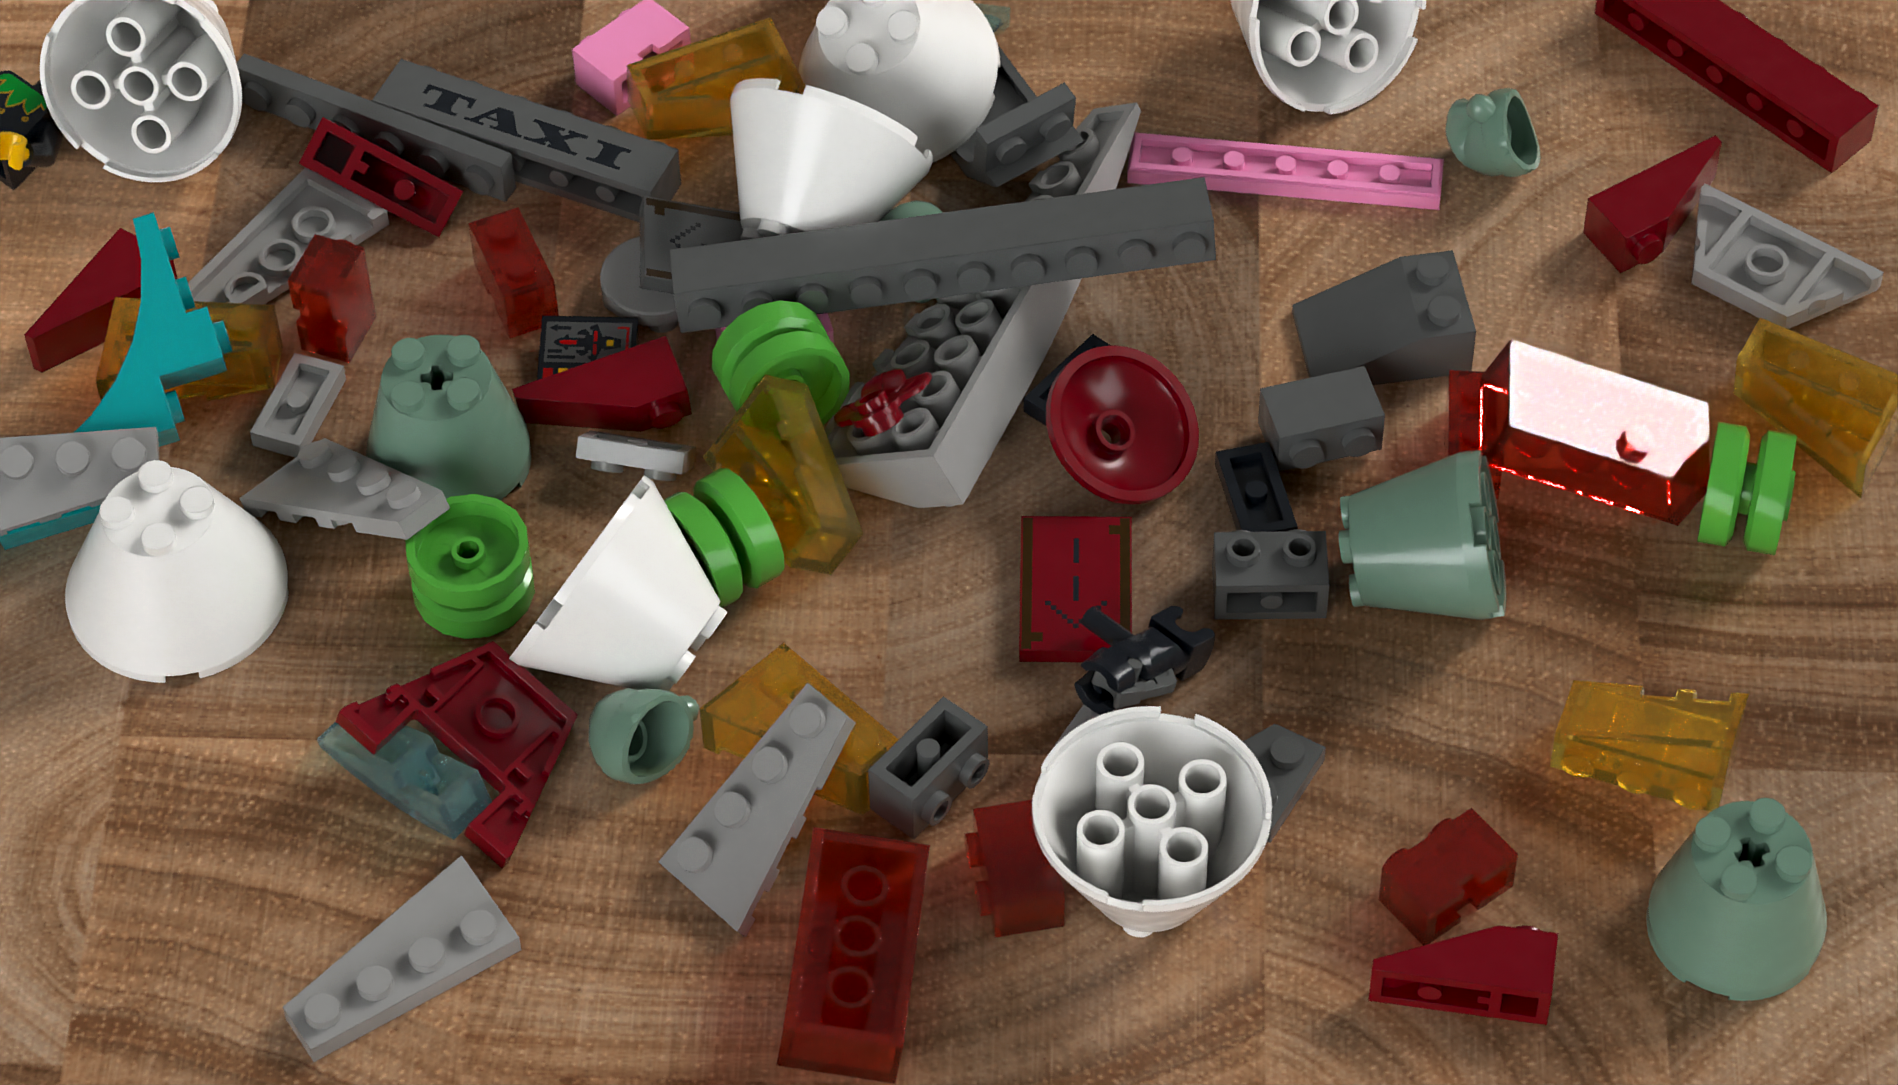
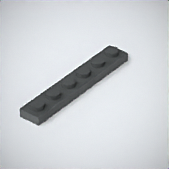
[237,53,516,202]

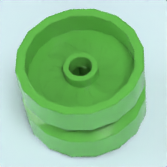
[712,300,850,442]
[1697,422,1797,555]
[664,468,785,608]
[405,494,535,639]

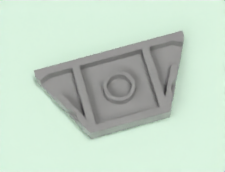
[1691,184,1884,331]

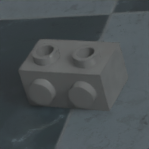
[1258,366,1385,472]
[1212,529,1329,620]
[868,696,990,839]

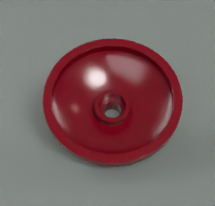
[1046,345,1199,505]

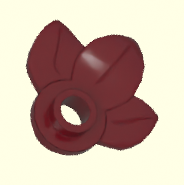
[834,369,932,437]

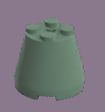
[366,335,532,500]
[1339,450,1506,620]
[1646,798,1827,1001]

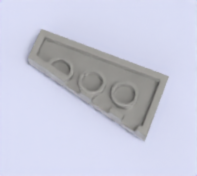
[186,167,389,328]
[0,427,159,537]
[239,438,450,540]
[658,683,856,937]
[283,855,521,1062]

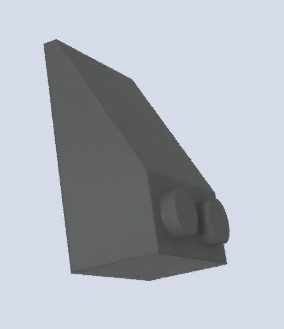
[1292,250,1476,385]

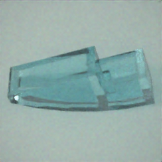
[317,721,492,840]

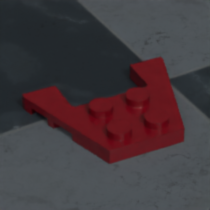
[336,641,578,869]

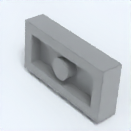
[250,353,346,458]
[575,430,696,481]

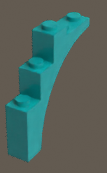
[0,212,233,550]

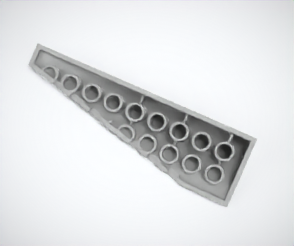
[801,102,1141,508]

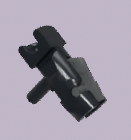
[1074,606,1215,715]

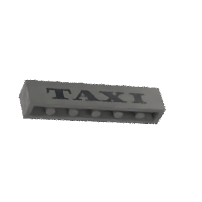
[372,59,681,222]

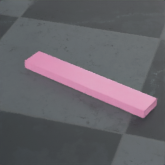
[1127,132,1444,210]

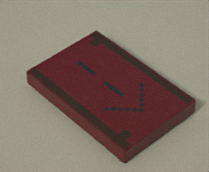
[1019,516,1132,662]

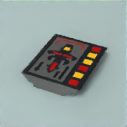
[537,315,638,380]

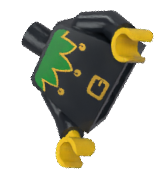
[0,70,64,190]

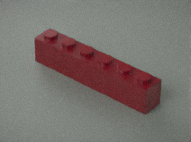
[1595,0,1879,173]

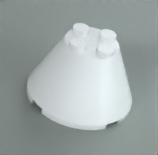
[40,0,242,182]
[798,0,1000,163]
[1230,0,1426,114]
[730,78,933,240]
[65,460,289,683]
[509,475,727,691]
[1032,706,1272,937]

